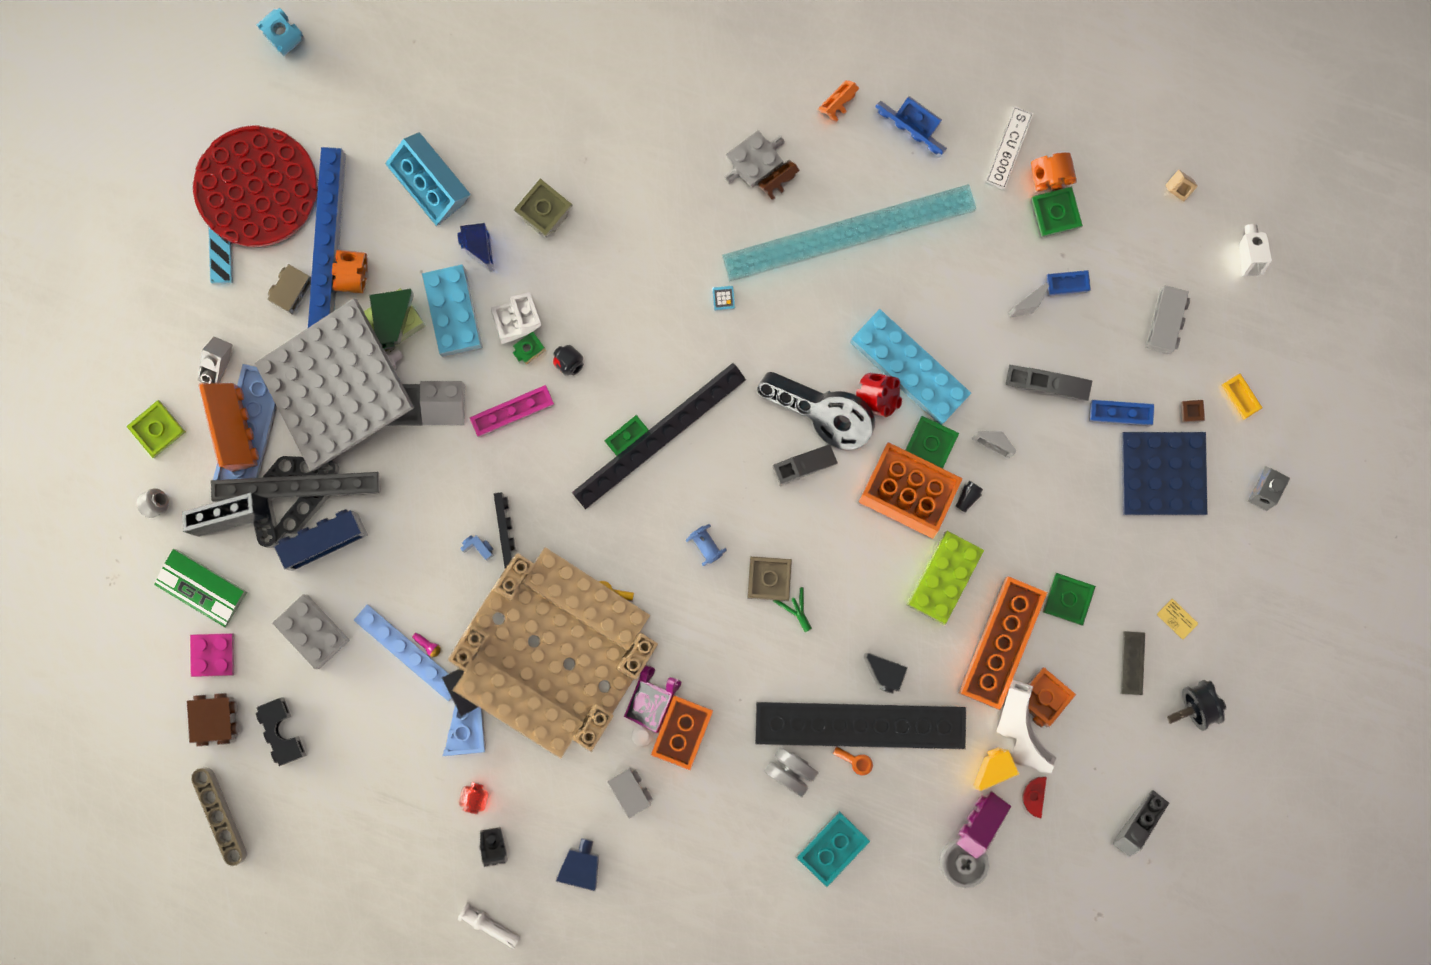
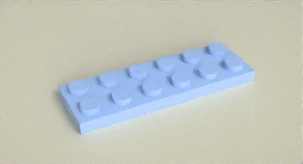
[213,364,276,480]

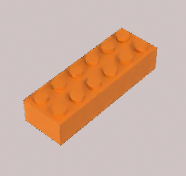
[959,576,1047,710]

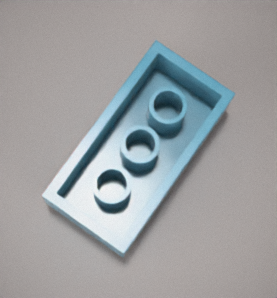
[422,264,483,357]

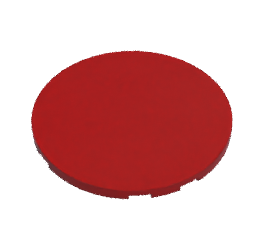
[193,125,318,247]

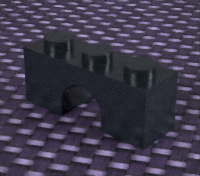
[256,697,306,766]

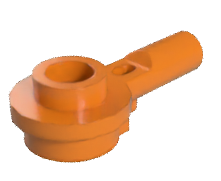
[833,746,873,776]

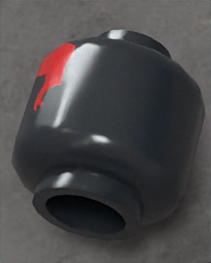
[553,345,584,376]

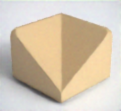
[1166,170,1198,201]

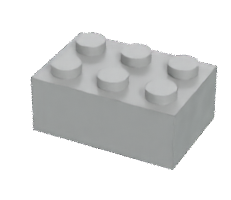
[272,594,350,669]

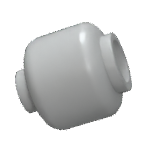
[137,488,169,518]

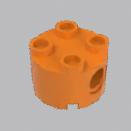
[1031,152,1077,192]
[332,250,368,293]

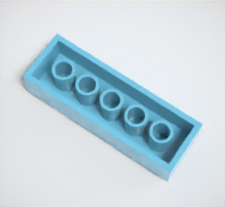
[850,309,971,425]

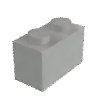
[608,768,652,818]

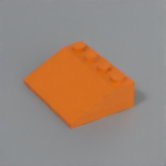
[199,383,259,472]
[858,442,963,539]

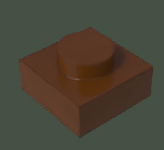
[1181,400,1205,423]

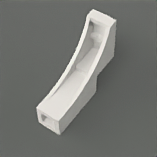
[997,680,1056,773]

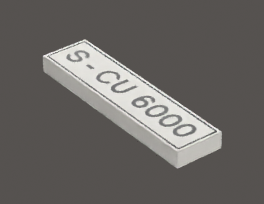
[985,106,1033,190]

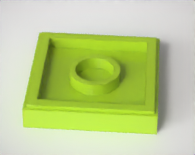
[126,400,186,458]

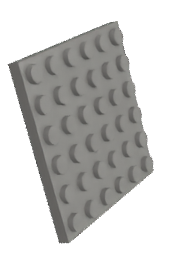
[255,298,414,471]

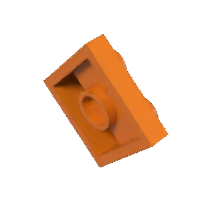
[1028,667,1076,728]

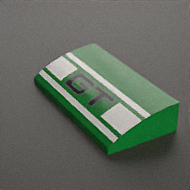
[154,549,247,628]

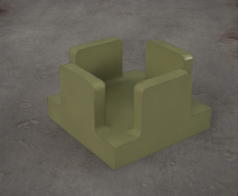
[514,178,573,237]

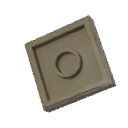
[747,556,792,601]

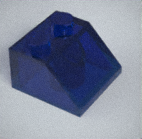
[457,223,494,272]

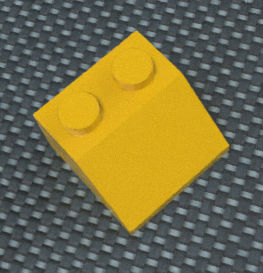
[974,747,1019,791]

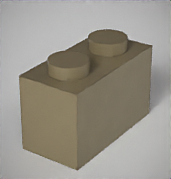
[267,264,311,315]

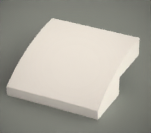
[491,292,541,344]

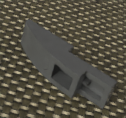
[1005,364,1093,401]

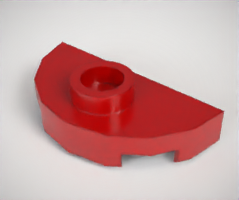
[1022,777,1047,819]

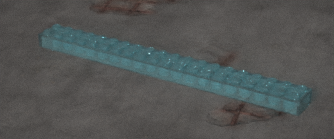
[722,184,976,282]

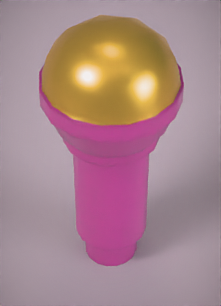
[412,633,441,657]

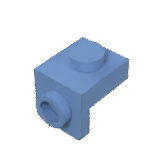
[460,535,494,561]

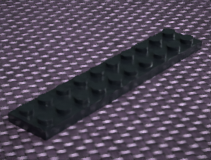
[755,702,966,749]

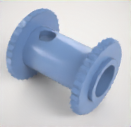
[686,524,727,566]

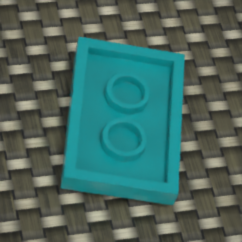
[796,811,870,887]

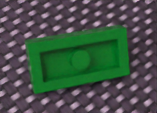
[604,415,649,456]

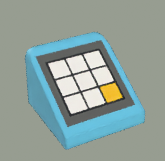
[713,286,735,310]

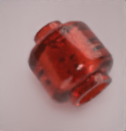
[459,782,488,815]

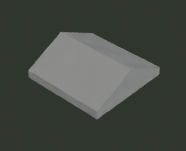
[1008,282,1049,317]
[973,431,1016,458]

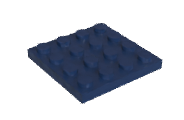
[1122,432,1208,515]

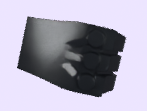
[479,827,508,867]

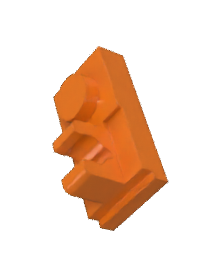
[818,80,859,121]

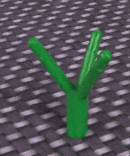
[772,587,812,632]

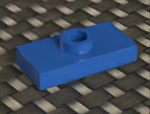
[1046,270,1091,296]

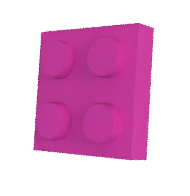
[190,633,234,677]

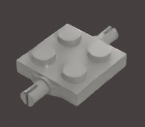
[724,130,785,187]

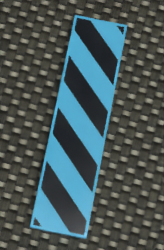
[209,227,233,284]

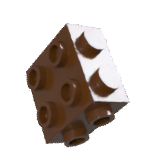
[187,693,239,746]

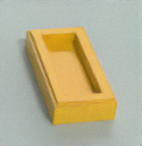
[1222,373,1263,419]

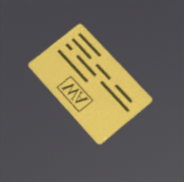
[1157,599,1198,639]

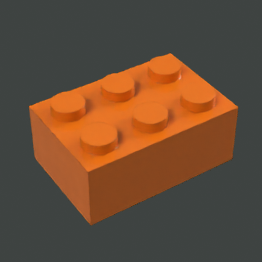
[651,695,713,770]

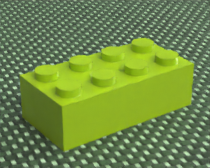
[907,531,984,625]

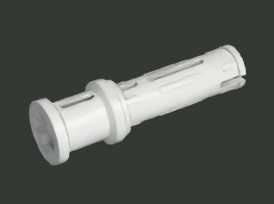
[458,902,520,949]

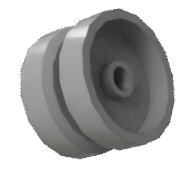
[764,747,819,797]
[940,839,989,888]

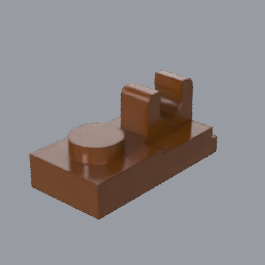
[756,160,800,200]

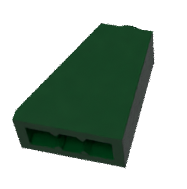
[369,289,414,350]

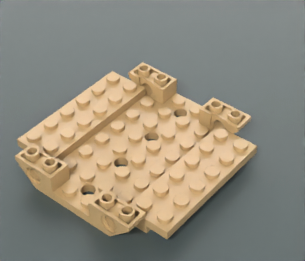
[448,547,658,759]

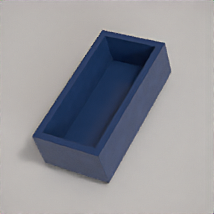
[274,509,368,571]

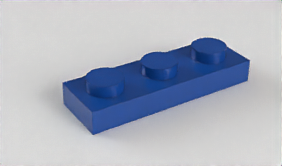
[1090,400,1154,426]

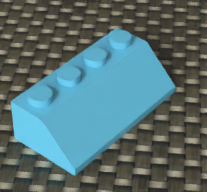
[385,132,471,226]

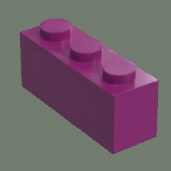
[956,791,1011,859]

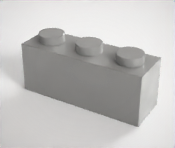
[1146,285,1190,354]

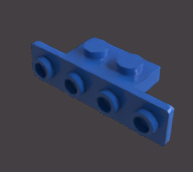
[875,96,947,154]

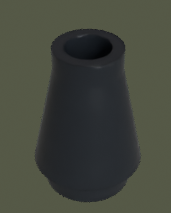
[956,480,983,513]

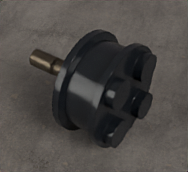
[1167,680,1226,731]

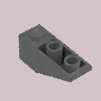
[772,444,838,486]
[1113,790,1169,857]

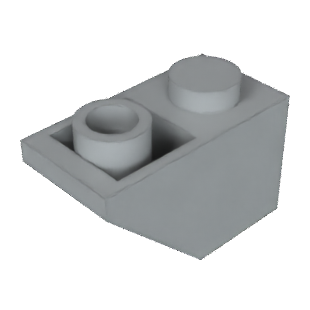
[197,336,233,383]

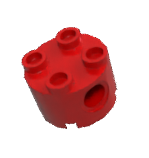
[856,372,902,417]

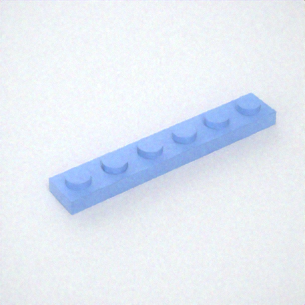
[354,604,452,701]

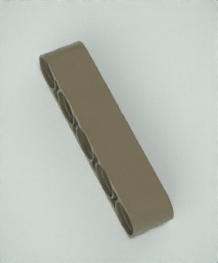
[191,767,247,866]

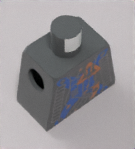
[1248,467,1290,511]

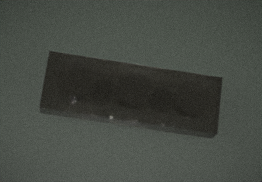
[1120,631,1145,695]

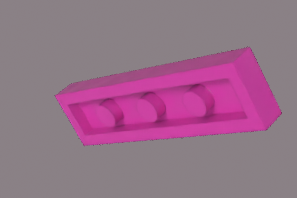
[469,385,554,437]

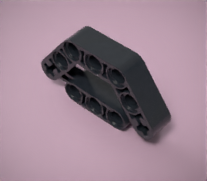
[253,456,339,548]

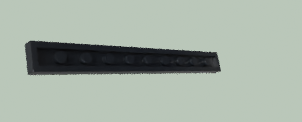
[572,363,746,509]

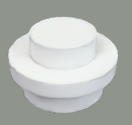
[632,725,653,746]

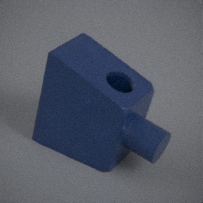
[556,838,599,891]

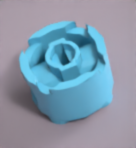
[256,8,303,56]

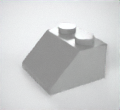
[420,381,465,425]

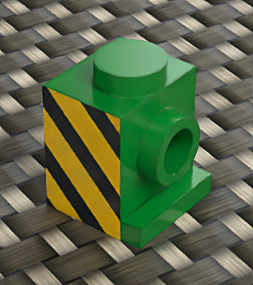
[512,332,546,365]

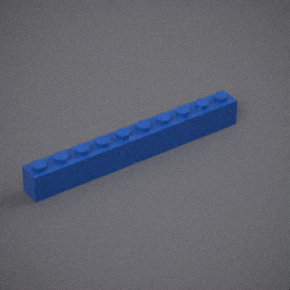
[308,147,346,328]

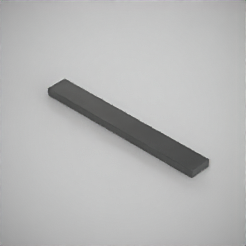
[211,472,380,502]

